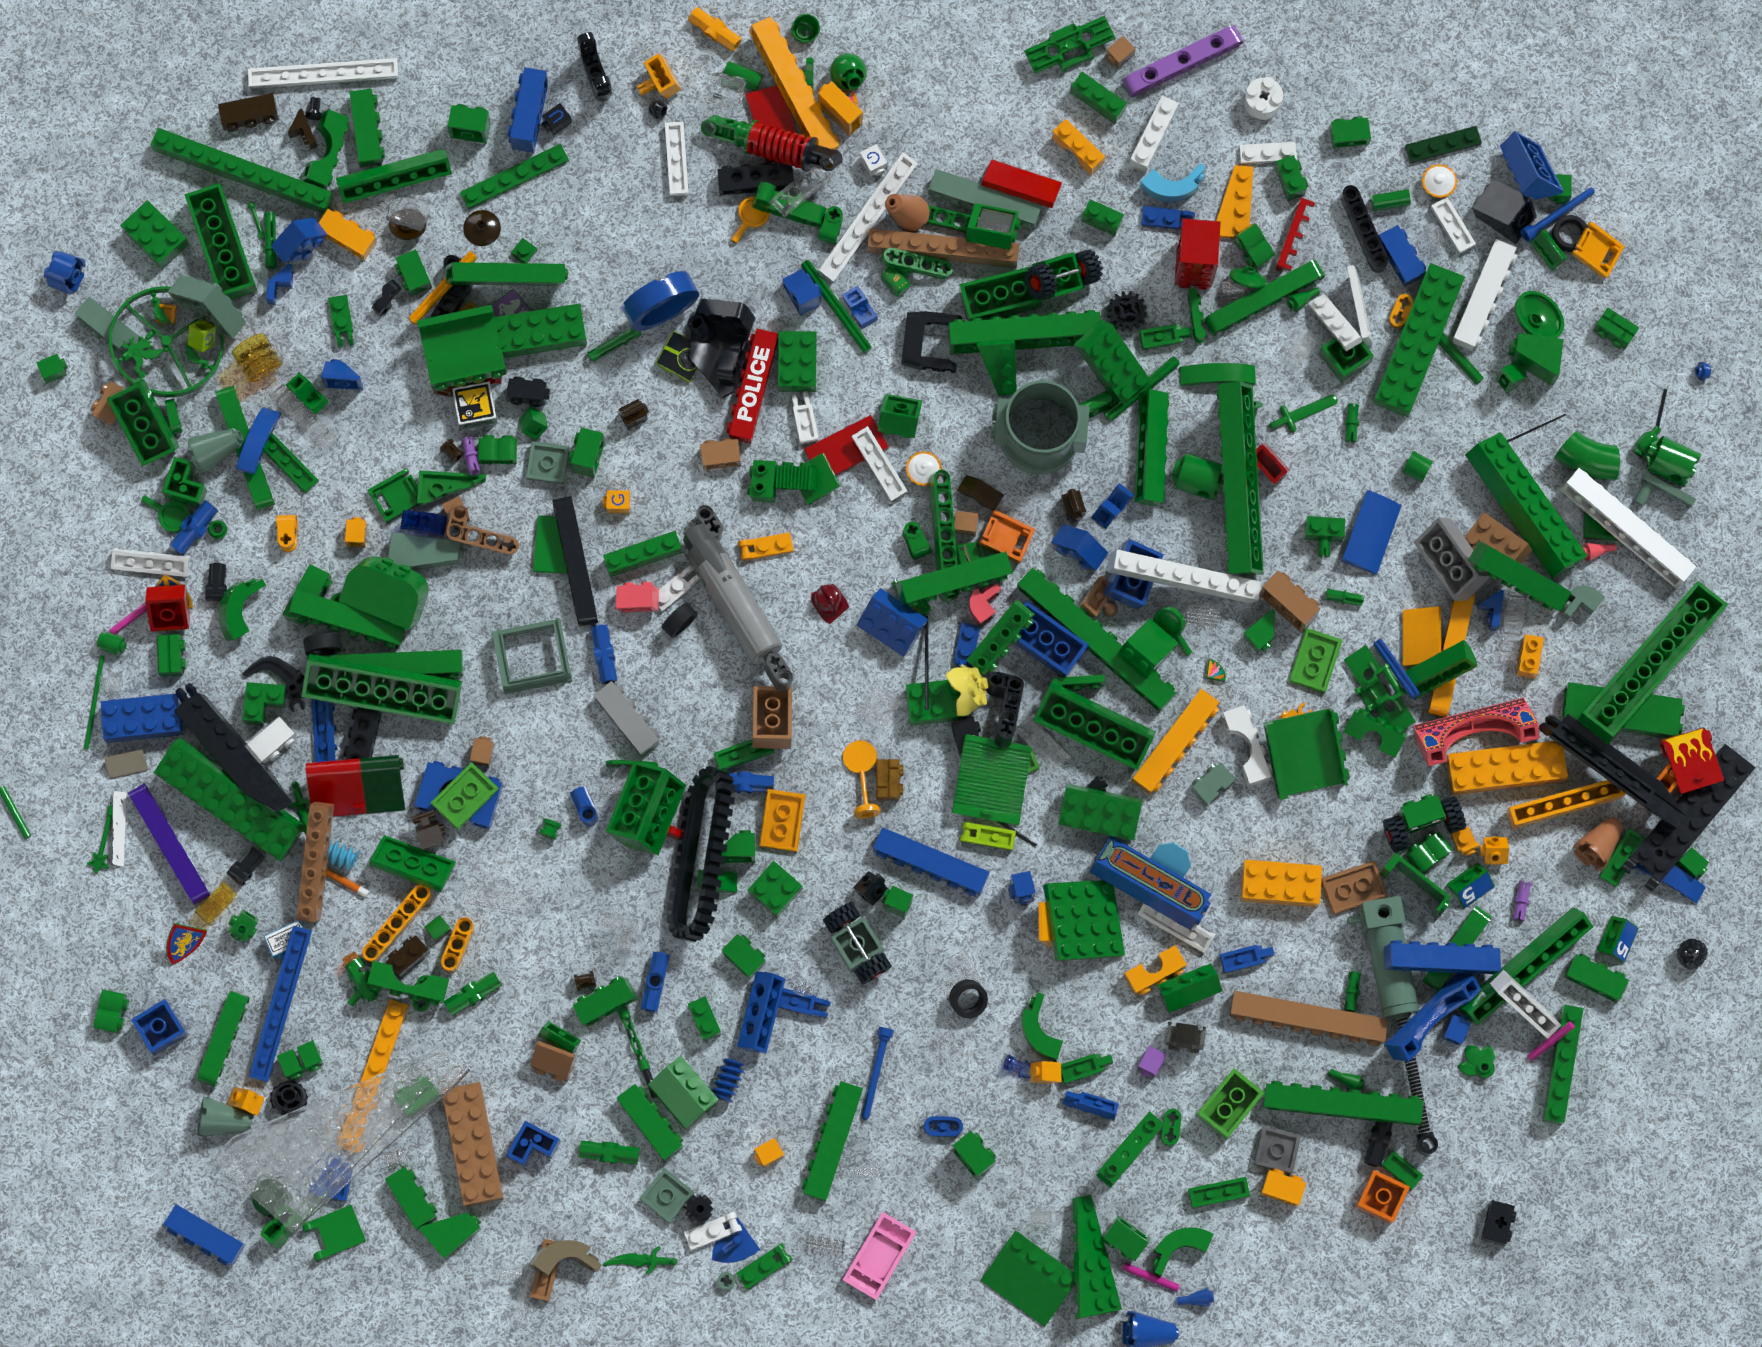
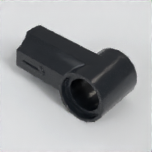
[205,563,227,601]
[227,846,266,887]

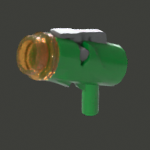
[342,952,379,1007]

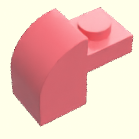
[969,583,1001,626]

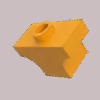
[227,1087,265,1116]

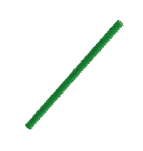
[84,655,105,749]

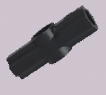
[1364,1121,1393,1168]

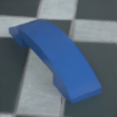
[236,407,281,475]
[1634,863,1706,904]

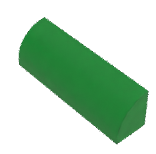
[1403,640,1477,700]

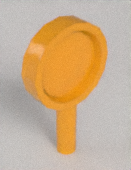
[731,196,770,244]

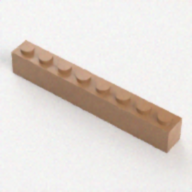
[867,228,1019,268]
[1229,991,1388,1047]

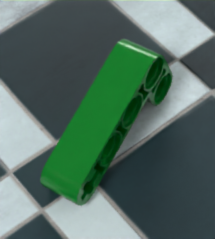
[752,182,827,228]

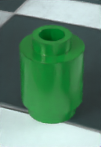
[97,632,127,656]

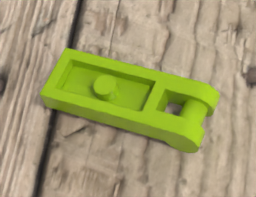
[960,822,1016,851]

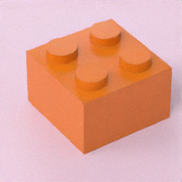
[1355,1170,1410,1225]

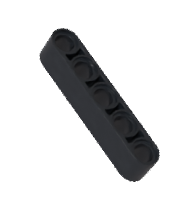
[1341,185,1388,273]

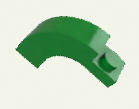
[218,578,266,641]
[1022,992,1063,1062]
[1152,1227,1214,1277]

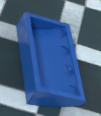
[1341,490,1402,575]

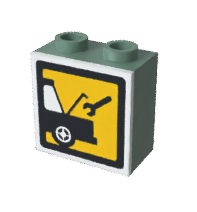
[452,381,498,430]

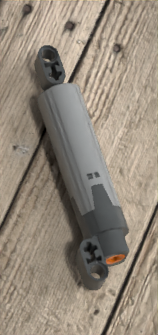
[683,505,793,692]

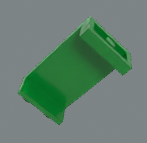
[1380,853,1451,917]

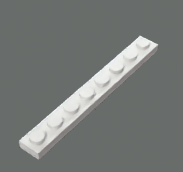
[248,58,399,89]
[817,152,918,282]

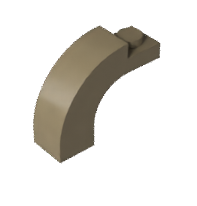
[528,1240,602,1276]

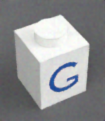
[860,144,887,177]

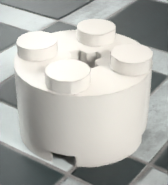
[1244,77,1283,120]

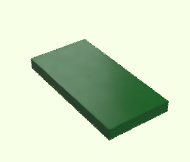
[369,835,456,892]

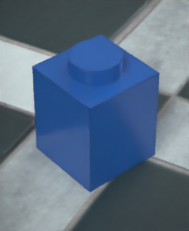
[1442,1014,1471,1046]

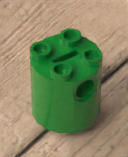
[1645,436,1701,487]
[1171,453,1223,500]

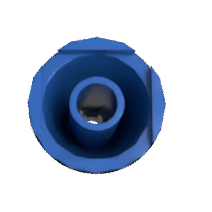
[1122,1311,1179,1347]

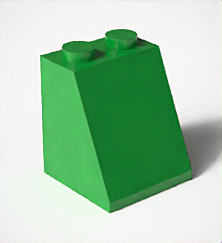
[1508,333,1564,385]

